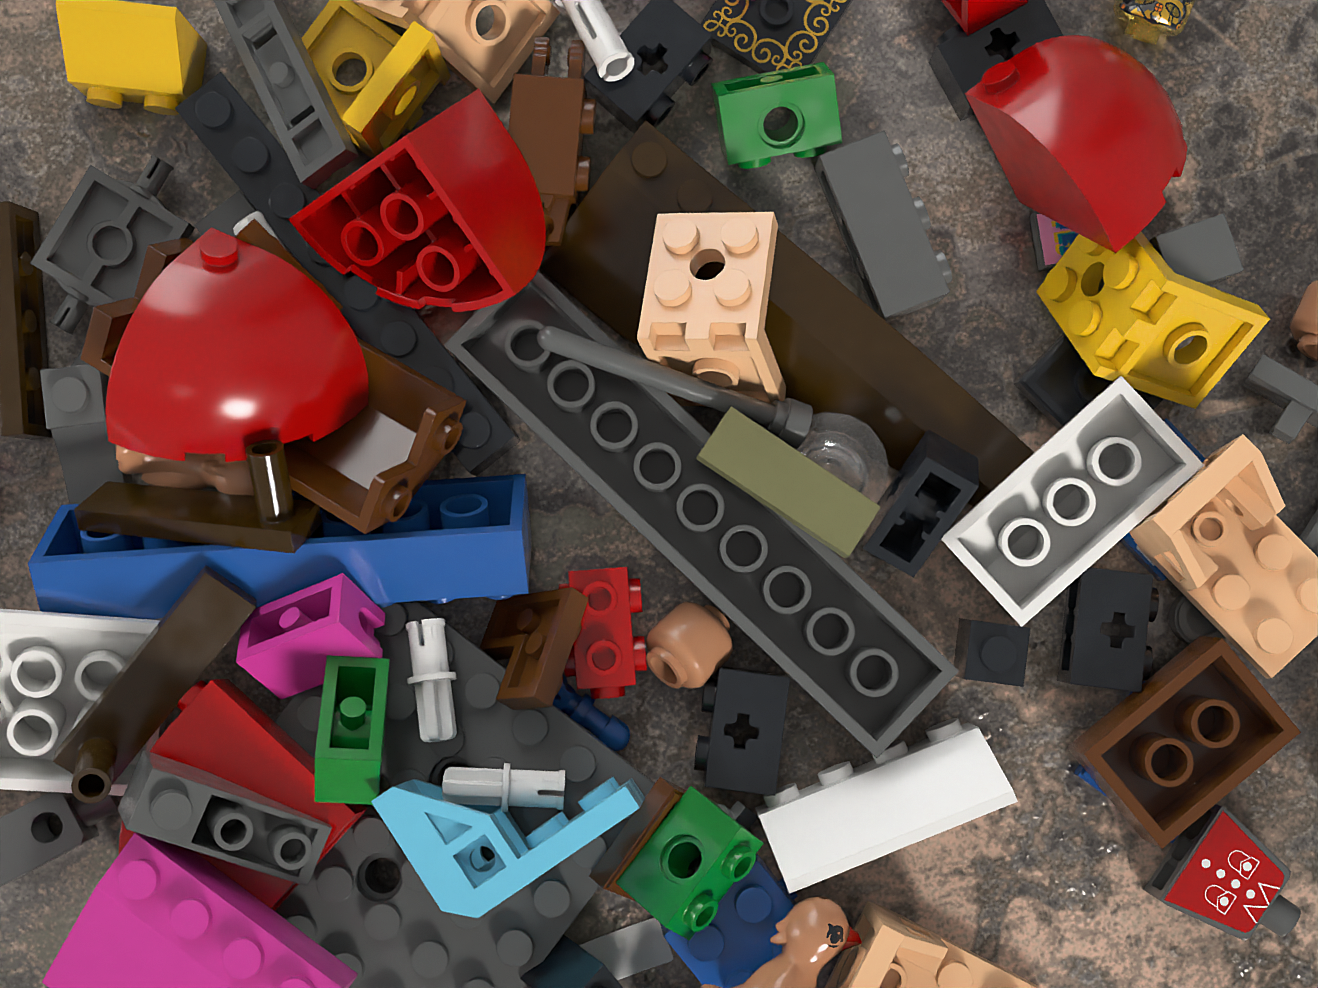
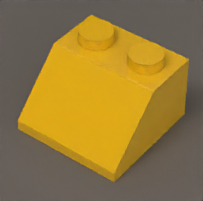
[56,0,207,115]

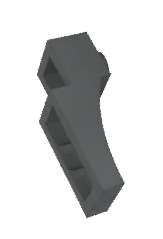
[40,364,133,504]

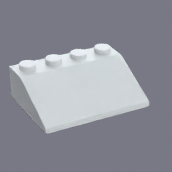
[0,609,165,796]

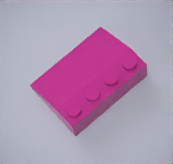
[42,832,358,988]

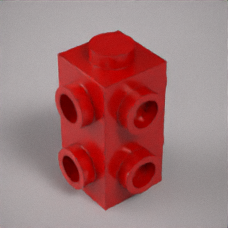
[559,567,647,699]

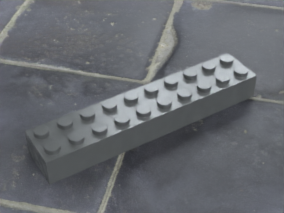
[444,271,959,758]

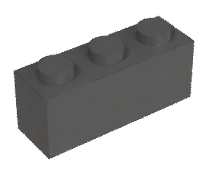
[814,130,952,322]

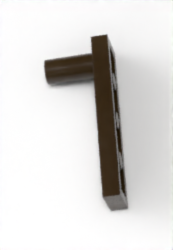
[0,201,53,440]
[74,440,322,553]
[53,565,256,803]

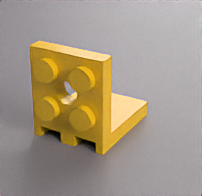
[301,0,451,159]
[1036,232,1270,409]

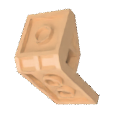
[1129,435,1318,679]
[824,901,1041,988]

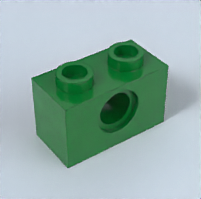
[711,62,843,169]
[315,655,390,805]
[616,786,764,941]

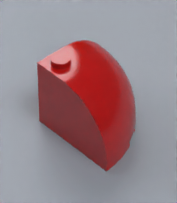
[965,35,1187,253]
[288,89,546,312]
[105,227,369,462]

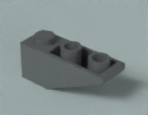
[118,750,332,886]

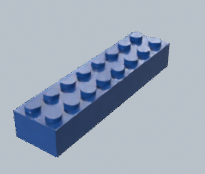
[28,474,532,620]

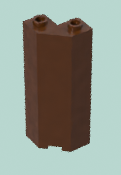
[80,237,467,534]

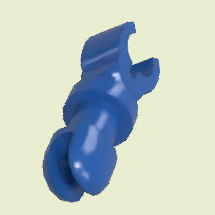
[553,674,630,751]

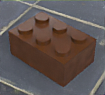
[1067,636,1301,849]

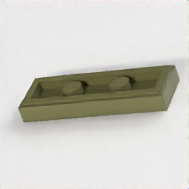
[696,406,881,558]

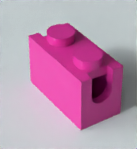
[236,573,385,700]

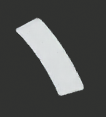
[579,918,673,980]

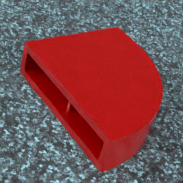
[118,679,368,911]

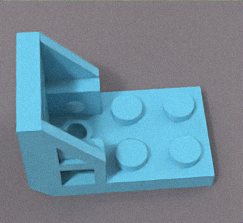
[371,777,645,918]

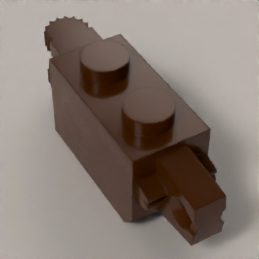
[508,37,597,246]

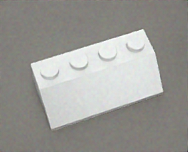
[941,376,1204,627]
[755,718,1018,893]

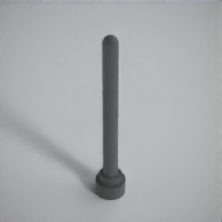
[537,326,813,449]

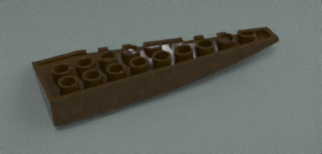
[539,121,1035,507]

